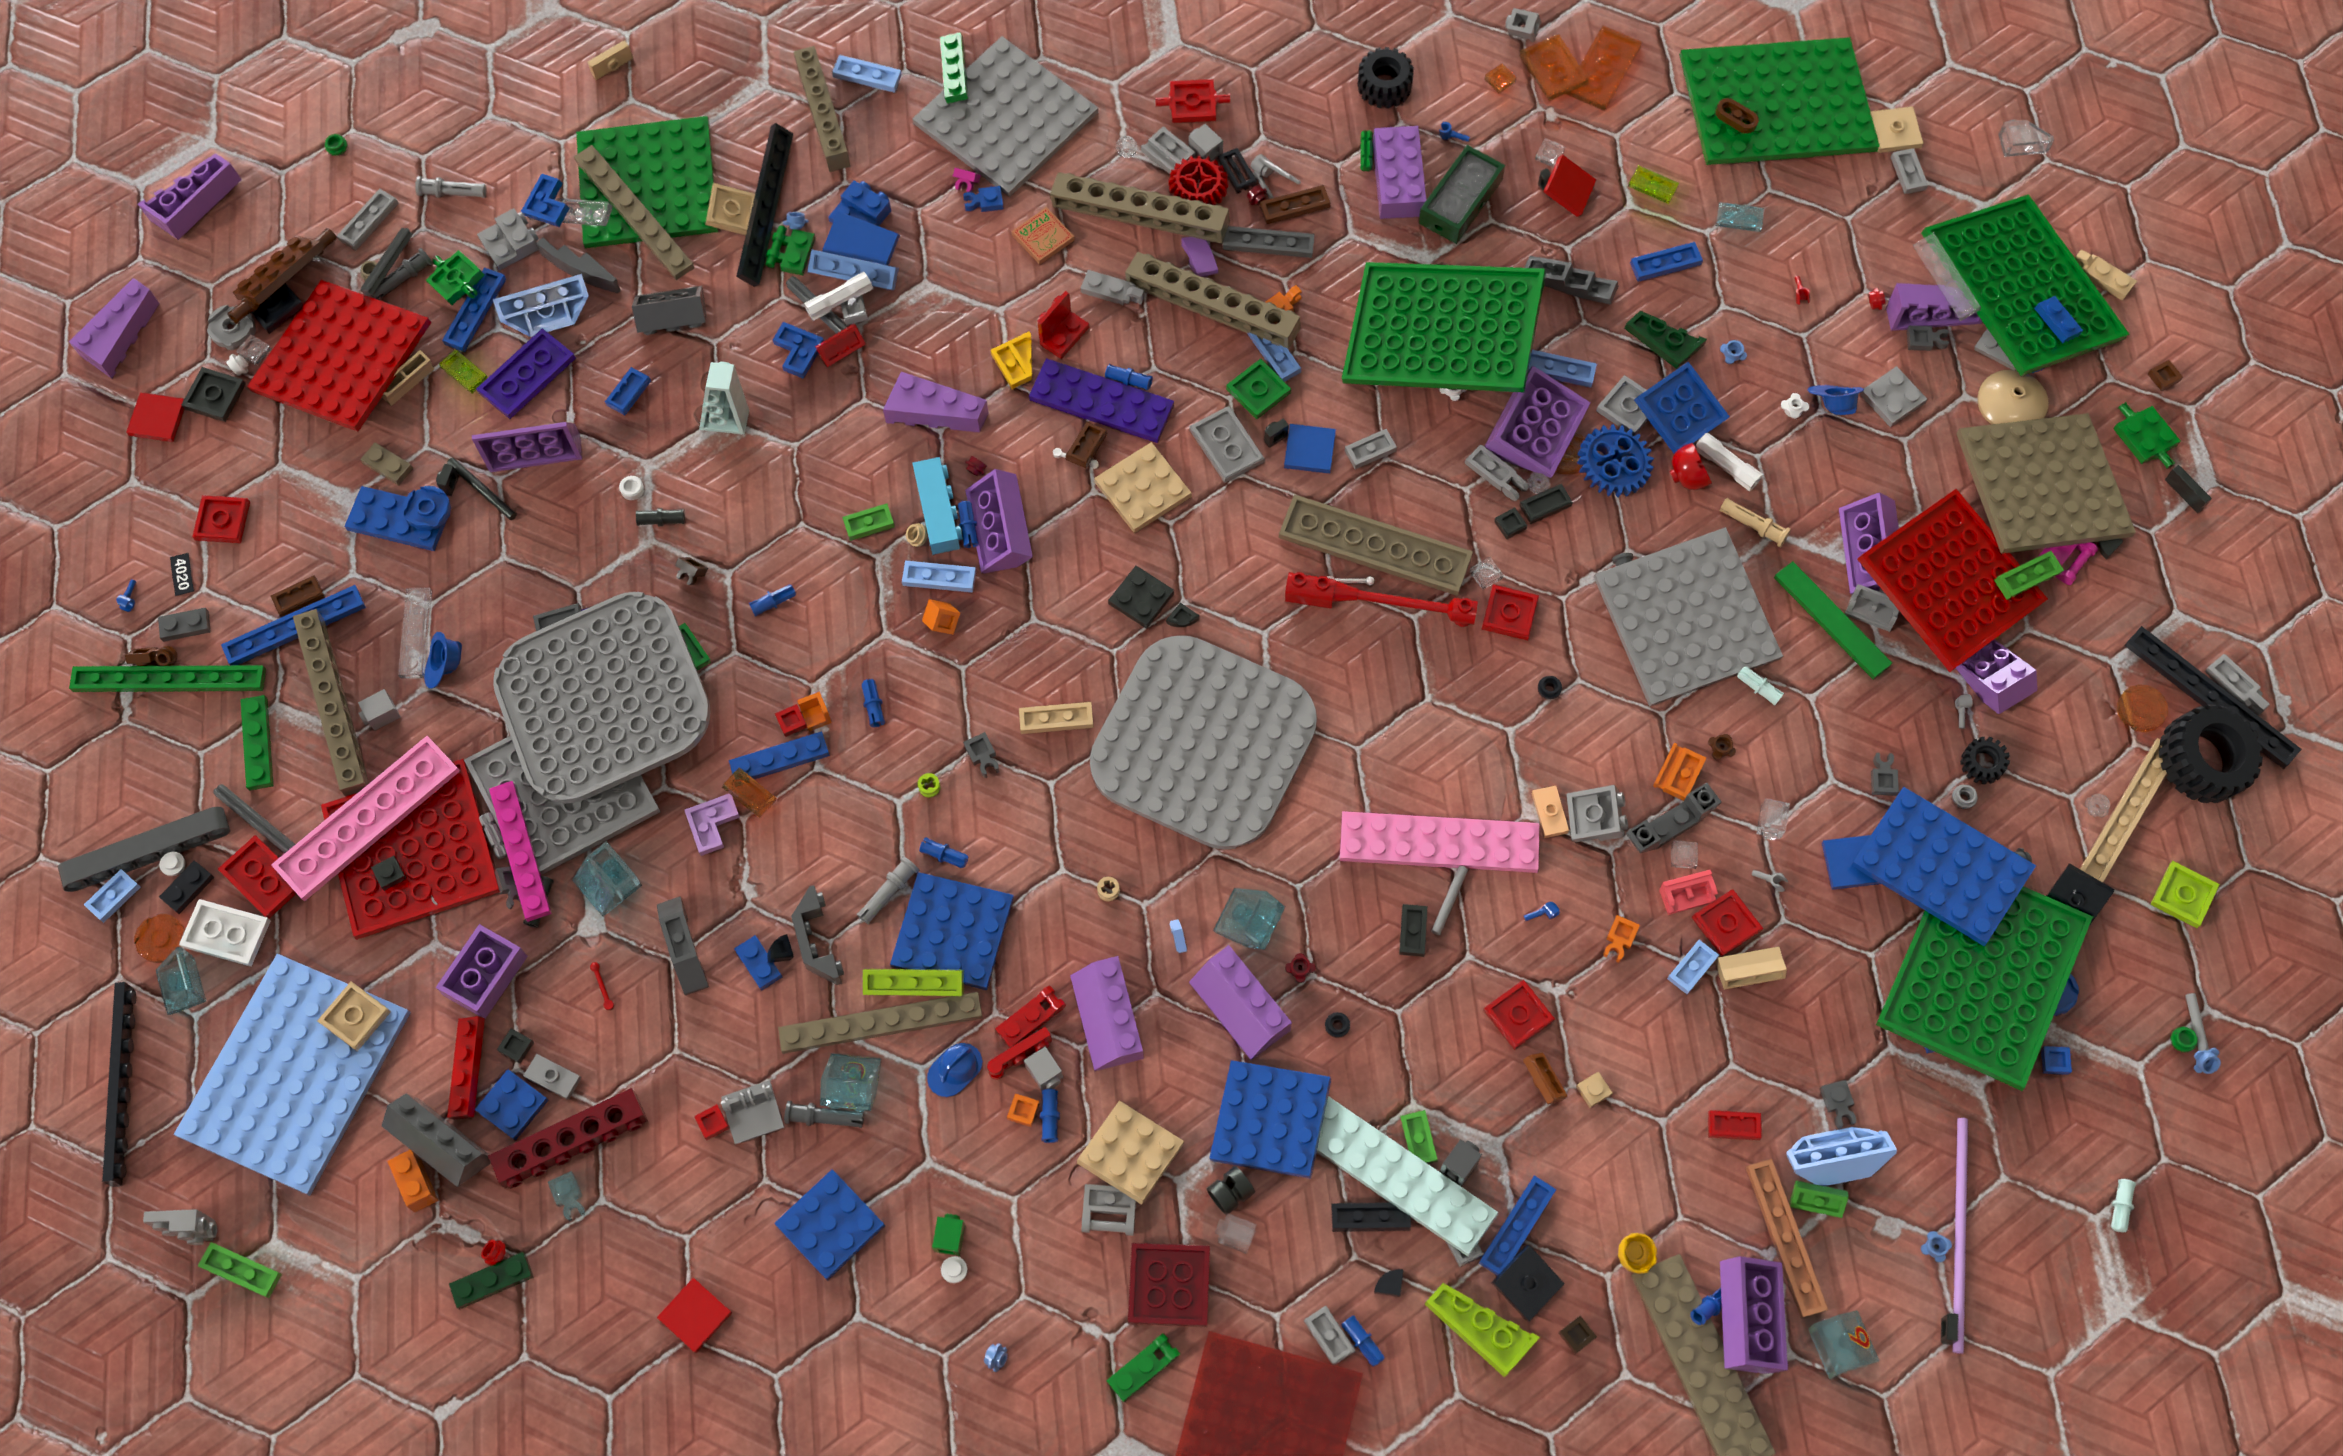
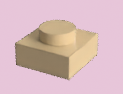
[1576,1072,1613,1108]

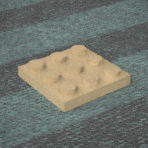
[1094,442,1192,533]
[1077,1101,1184,1204]

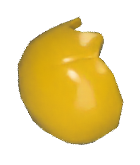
[1618,1233,1657,1274]

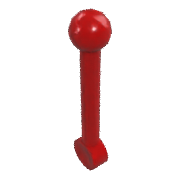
[590,962,614,1011]

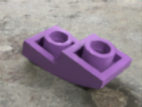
[1182,237,1218,277]

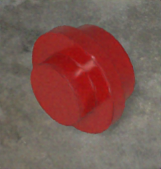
[1868,288,1886,311]
[481,1240,506,1266]

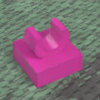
[953,168,981,192]

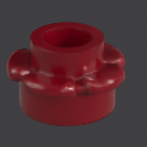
[1247,185,1267,206]
[965,456,987,477]

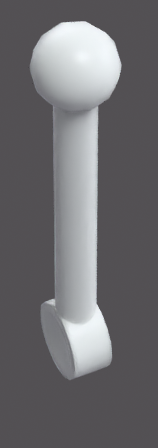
[1053,448,1099,469]
[1327,576,1375,586]

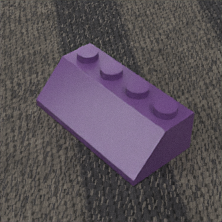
[965,469,1033,573]
[1839,492,1899,594]
[1189,945,1292,1060]
[1070,956,1144,1071]

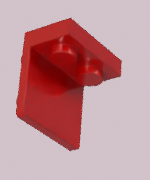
[1037,291,1089,360]

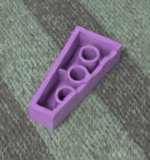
[138,154,242,240]
[69,278,160,379]
[1886,283,1982,331]
[883,372,989,432]

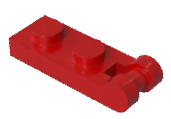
[995,985,1066,1048]
[987,1026,1052,1080]

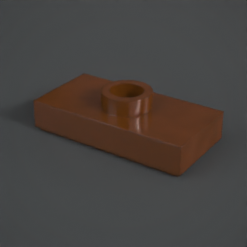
[1065,422,1107,468]
[270,575,325,617]

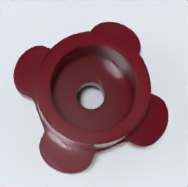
[1285,953,1315,983]

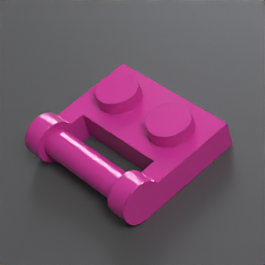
[2038,542,2098,585]

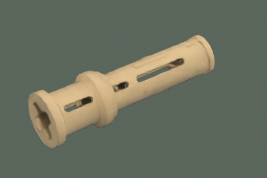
[1719,498,1791,548]

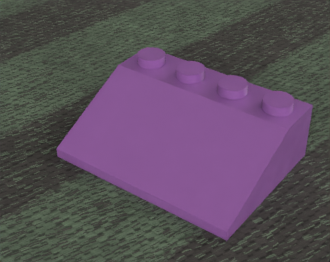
[1484,366,1590,478]
[472,422,582,472]

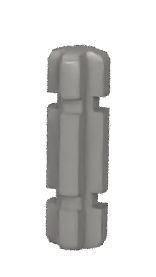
[479,813,507,859]

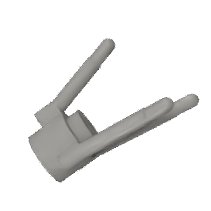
[1251,154,1301,199]

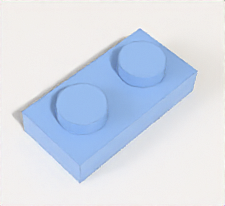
[84,869,141,923]
[1667,940,1719,994]

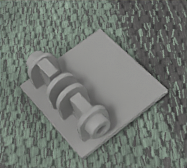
[721,1080,784,1145]

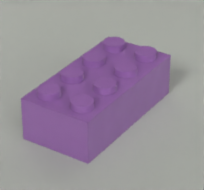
[1373,126,1426,219]
[1720,1256,1788,1374]

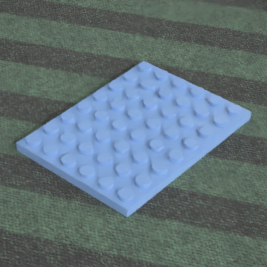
[174,954,411,1196]

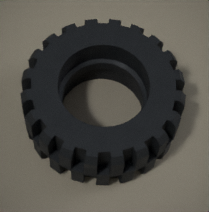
[2159,705,2263,804]

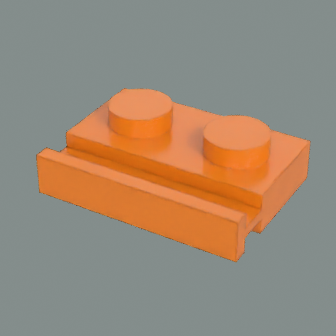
[1653,743,1706,801]

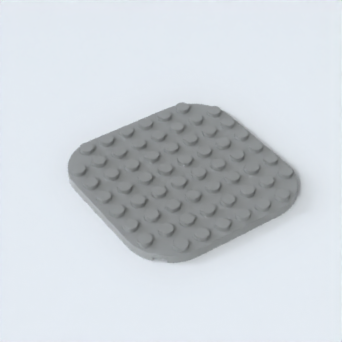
[493,592,711,803]
[1090,636,1317,849]

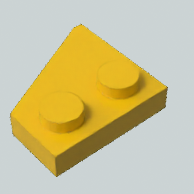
[990,332,1032,389]

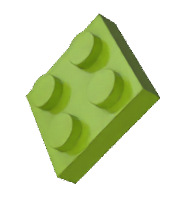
[2150,861,2220,928]

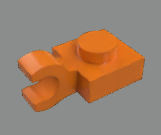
[1265,285,1302,324]

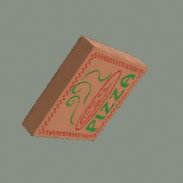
[1011,207,1075,265]

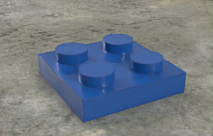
[475,1069,549,1141]

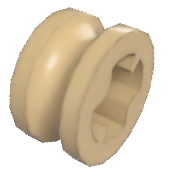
[1097,877,1120,902]

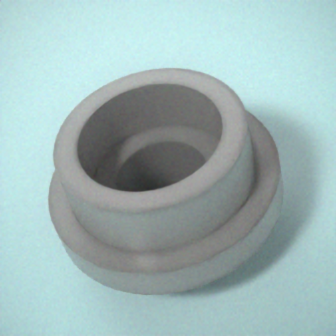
[1952,785,1978,809]

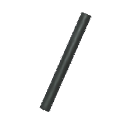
[447,457,517,520]

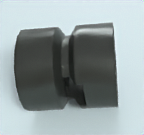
[1206,1166,1255,1215]

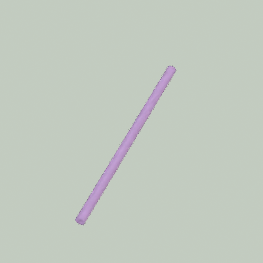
[1953,1118,1968,1354]

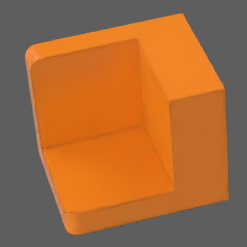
[922,599,960,635]
[797,691,832,732]

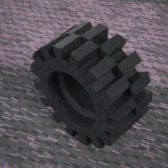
[1960,737,2010,785]

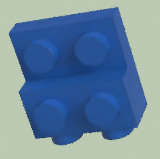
[828,180,891,226]

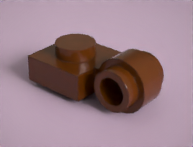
[125,646,178,666]

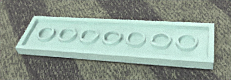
[1317,1096,1498,1257]

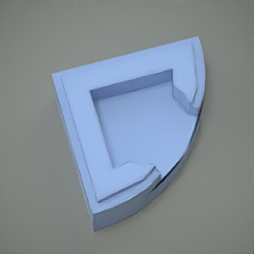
[1169,919,1187,953]

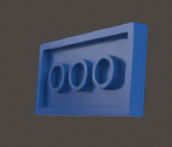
[344,486,447,551]

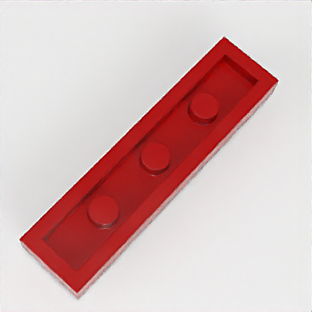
[447,1016,485,1120]

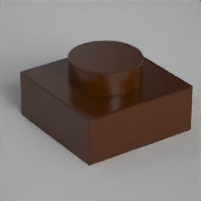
[2148,360,2183,392]

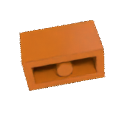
[387,1150,439,1213]

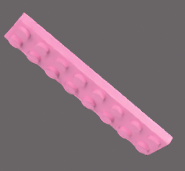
[272,736,460,902]
[1340,811,1539,873]

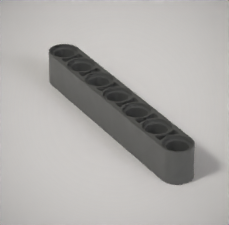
[58,807,230,892]

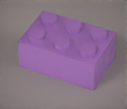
[436,924,528,1019]

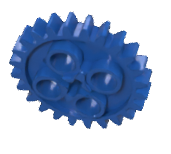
[1577,424,1654,497]

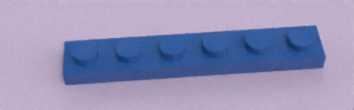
[221,585,366,666]

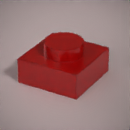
[775,704,808,737]
[694,1104,730,1141]

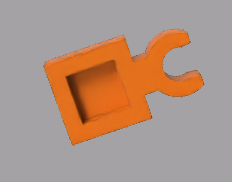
[1604,915,1640,963]

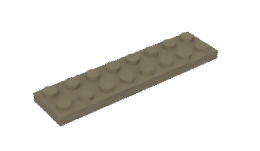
[1279,494,1473,596]
[1631,1254,1776,1456]

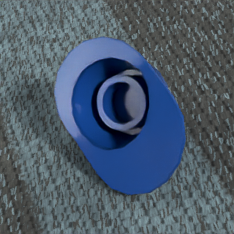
[1807,385,1864,415]
[424,632,462,689]
[927,1043,983,1097]

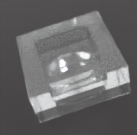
[1535,138,1565,168]
[236,335,271,366]
[1470,557,1503,590]
[1671,840,1698,869]

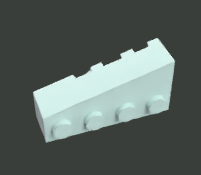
[699,362,749,435]

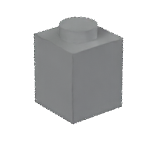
[1189,124,1223,162]
[358,689,401,730]
[1024,1047,1063,1091]

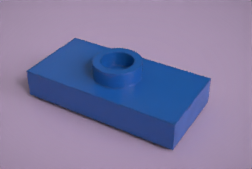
[605,367,651,416]

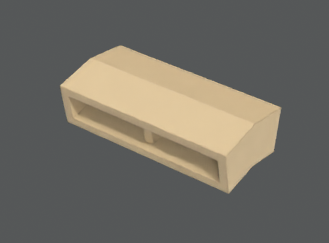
[382,350,434,406]
[1715,947,1787,990]

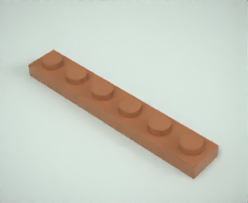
[1746,1159,1828,1319]

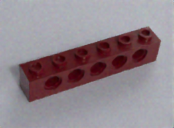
[488,1088,648,1189]

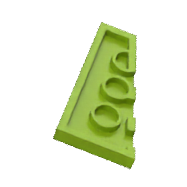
[1425,1283,1540,1378]

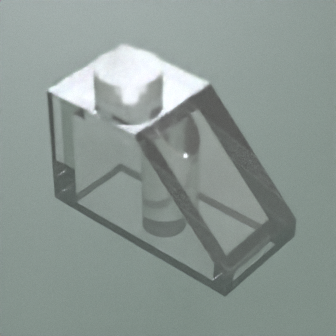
[1998,120,2054,157]

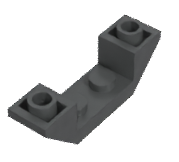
[1626,783,1722,853]
[791,885,844,985]
[657,896,709,996]

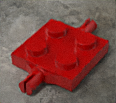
[1155,79,1230,123]

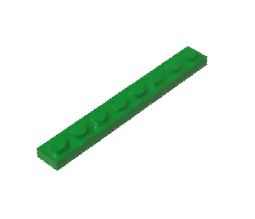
[69,665,266,692]

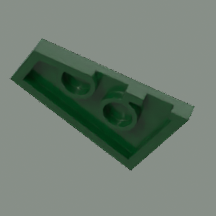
[1624,311,1707,369]

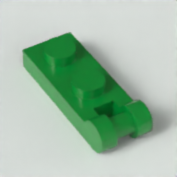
[1106,1333,1181,1403]

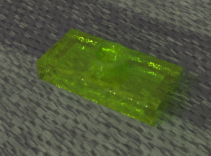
[1628,165,1679,204]
[439,349,488,394]

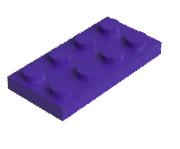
[476,328,576,419]

